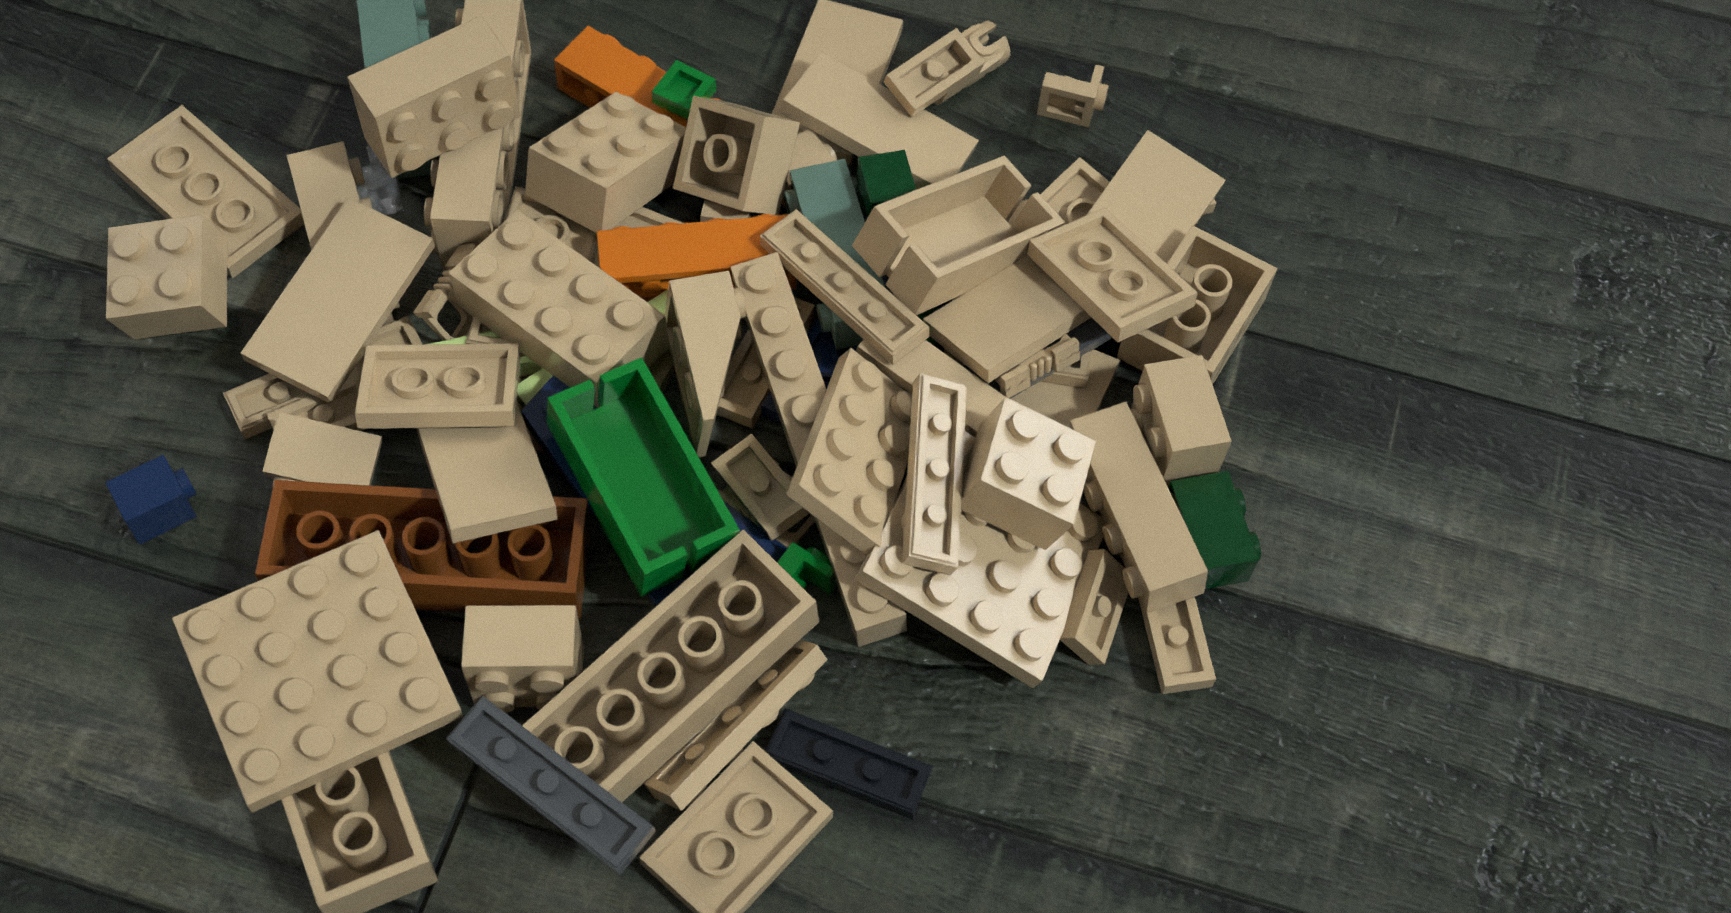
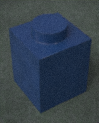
[105,454,197,545]

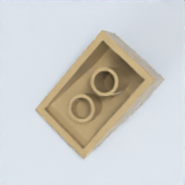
[664,271,746,457]

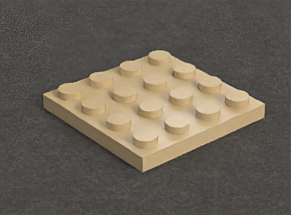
[855,432,1106,688]
[172,530,463,813]

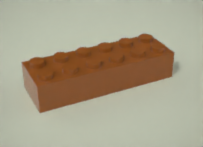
[255,480,592,619]

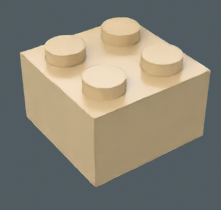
[673,96,800,215]
[106,214,227,340]
[1130,355,1232,487]
[961,397,1096,550]
[461,605,584,713]

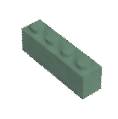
[784,159,885,350]

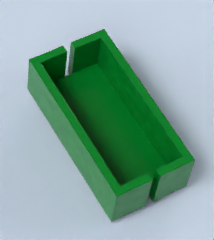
[547,357,740,597]

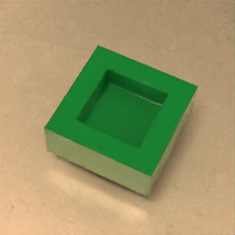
[652,60,716,120]

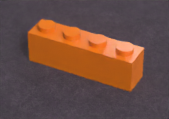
[554,26,719,127]
[597,214,796,302]

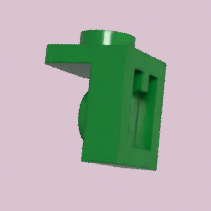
[777,542,836,595]

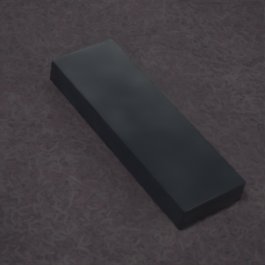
[765,708,933,820]

